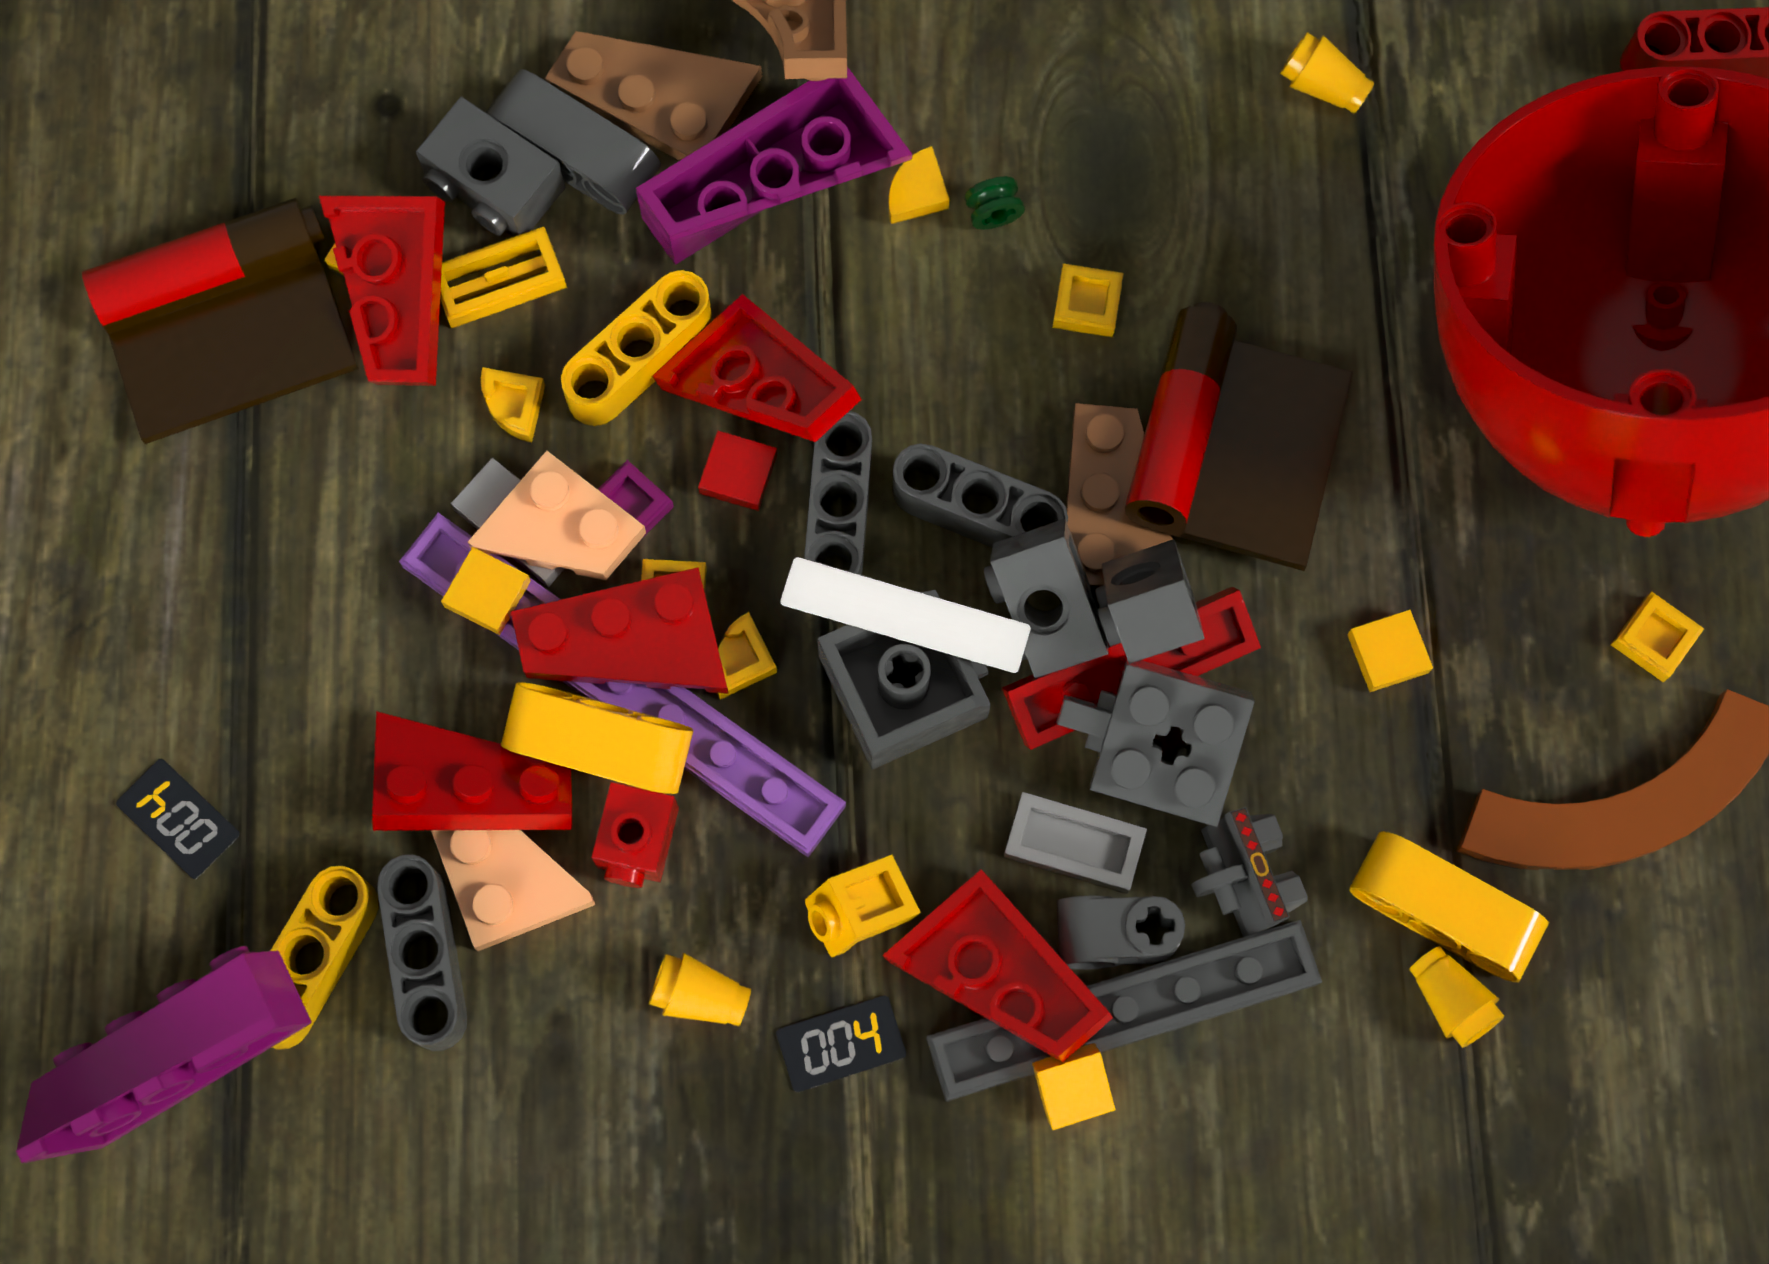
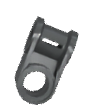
[1057,896,1185,970]

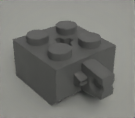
[818,590,991,770]
[1057,659,1255,827]

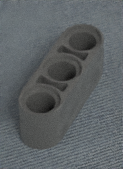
[486,69,661,215]
[804,411,872,576]
[892,443,1068,547]
[378,855,467,1051]

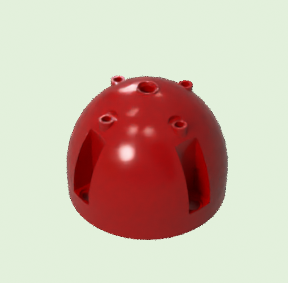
[1434,66,1769,537]

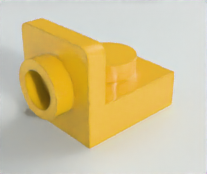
[805,855,921,957]

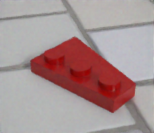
[319,196,445,386]
[652,294,862,442]
[511,567,729,694]
[372,711,572,831]
[883,869,1113,1062]

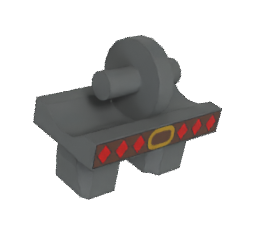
[1191,807,1308,937]

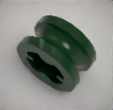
[964,176,1025,230]

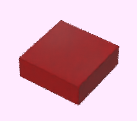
[698,430,778,511]

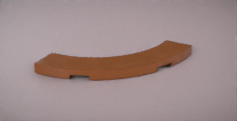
[1456,689,1769,870]

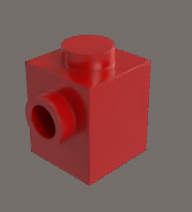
[591,782,679,888]

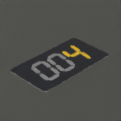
[116,759,240,879]
[776,995,906,1092]

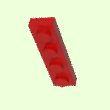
[1002,587,1261,750]

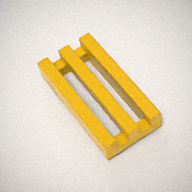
[440,226,567,329]

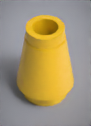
[1280,32,1374,114]
[1409,946,1504,1048]
[649,952,751,1027]

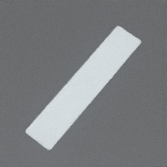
[780,557,1031,673]

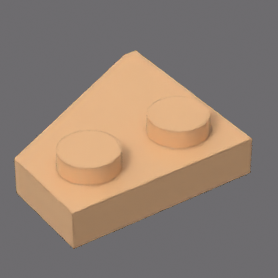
[468,451,646,580]
[431,830,595,951]

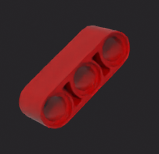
[1620,7,1769,79]

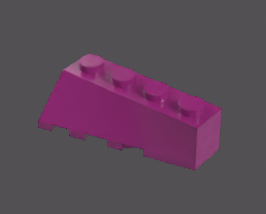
[636,67,912,265]
[16,946,312,1164]

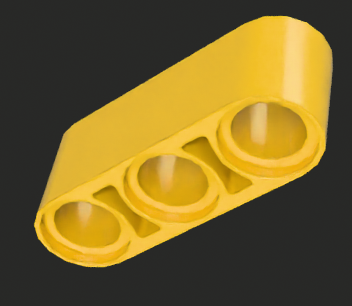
[561,270,712,426]
[501,682,694,794]
[1349,831,1549,982]
[270,866,379,1050]

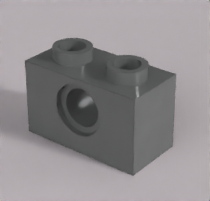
[416,97,566,237]
[984,519,1108,678]
[1095,539,1205,664]

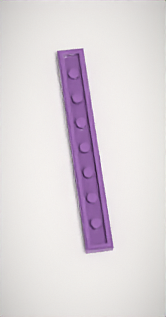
[399,513,846,857]

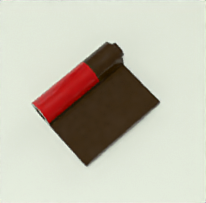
[82,198,359,444]
[1125,302,1353,571]

